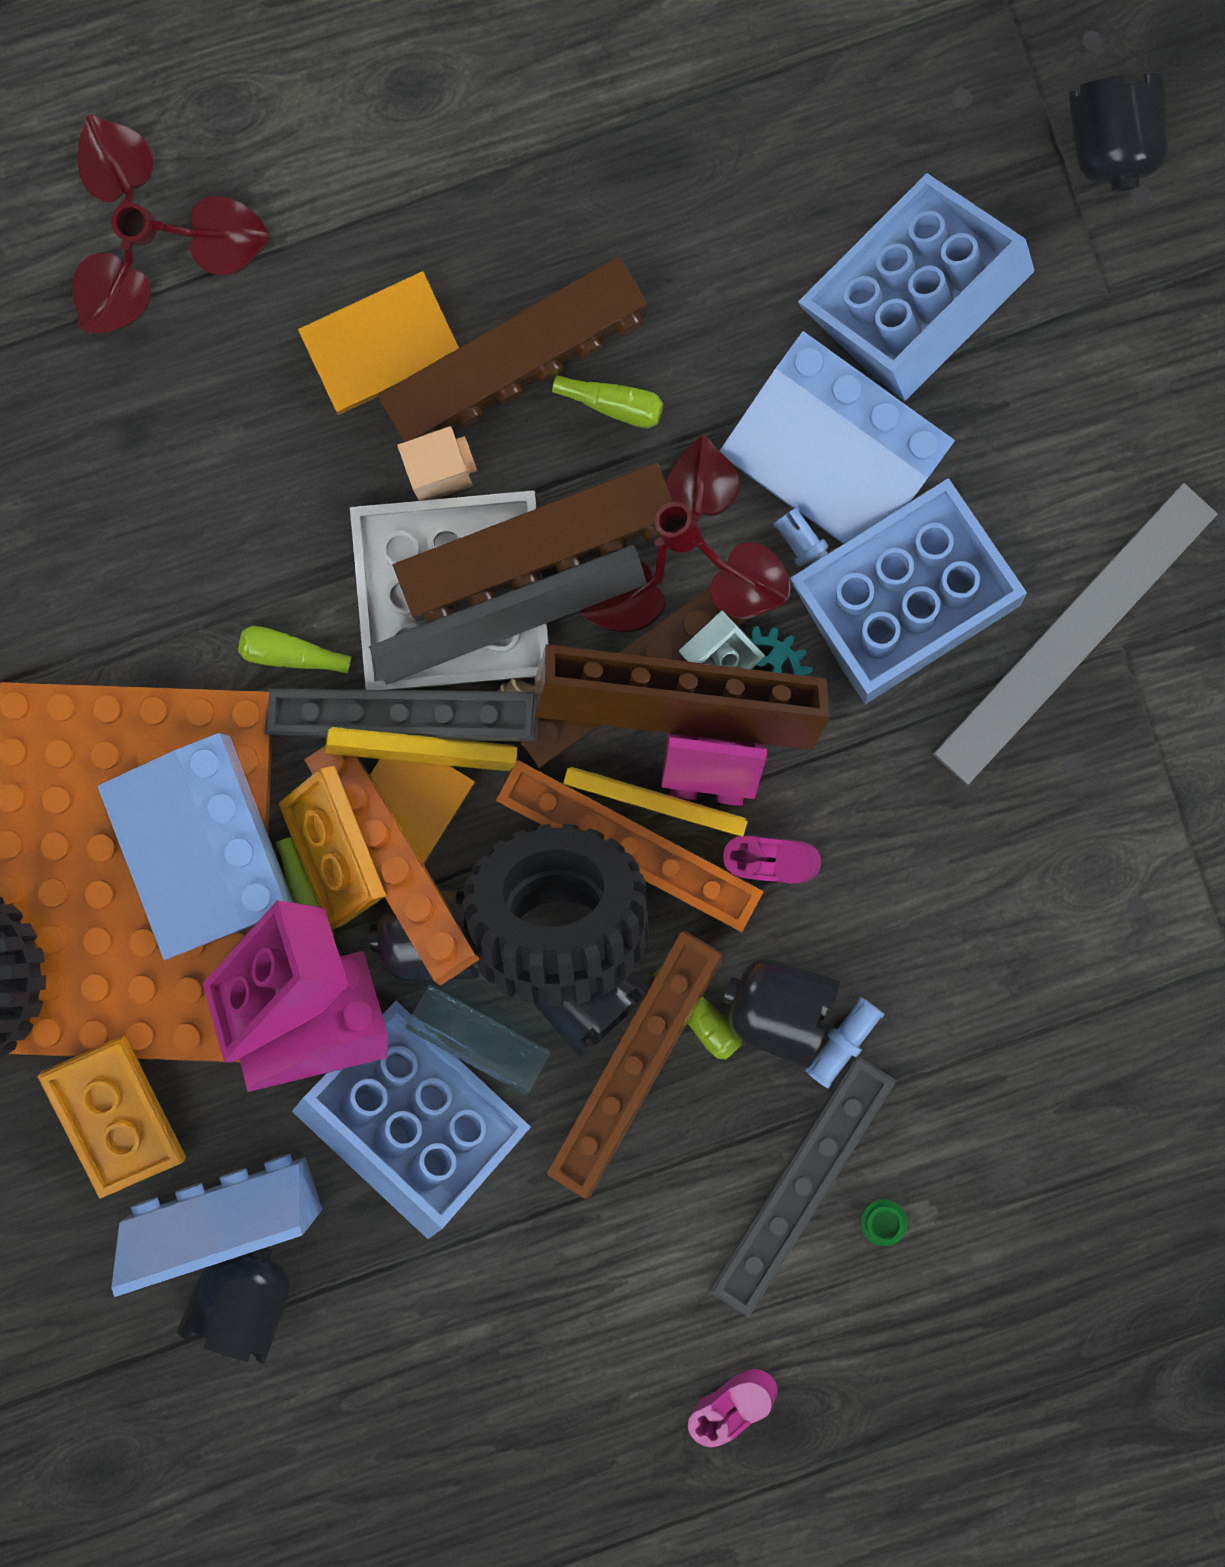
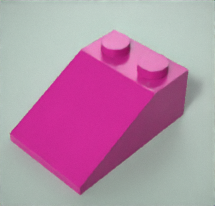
[661,733,767,805]
[203,900,349,1063]
[239,951,387,1092]

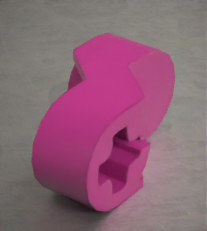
[723,836,821,883]
[688,1369,778,1448]

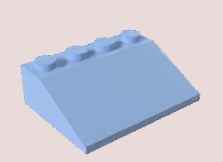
[798,173,1035,401]
[720,331,955,544]
[790,478,1027,704]
[97,733,294,960]
[292,1001,531,1239]
[111,1154,323,1297]

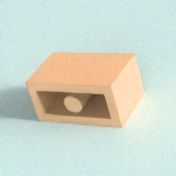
[397,426,477,501]

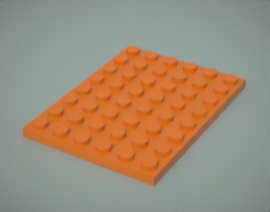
[0,682,272,1062]

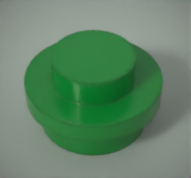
[860,1199,907,1246]

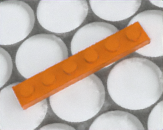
[304,745,480,986]
[496,760,764,932]

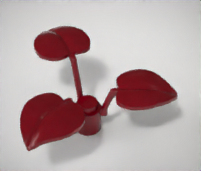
[73,115,270,333]
[580,435,790,632]

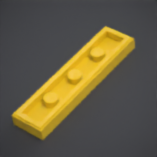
[325,727,517,772]
[563,767,748,837]

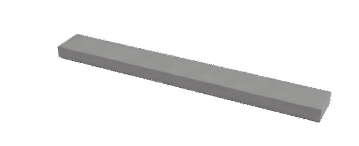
[932,483,1218,785]

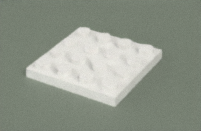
[350,491,549,690]

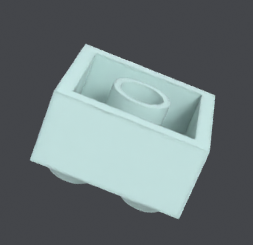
[679,610,765,669]

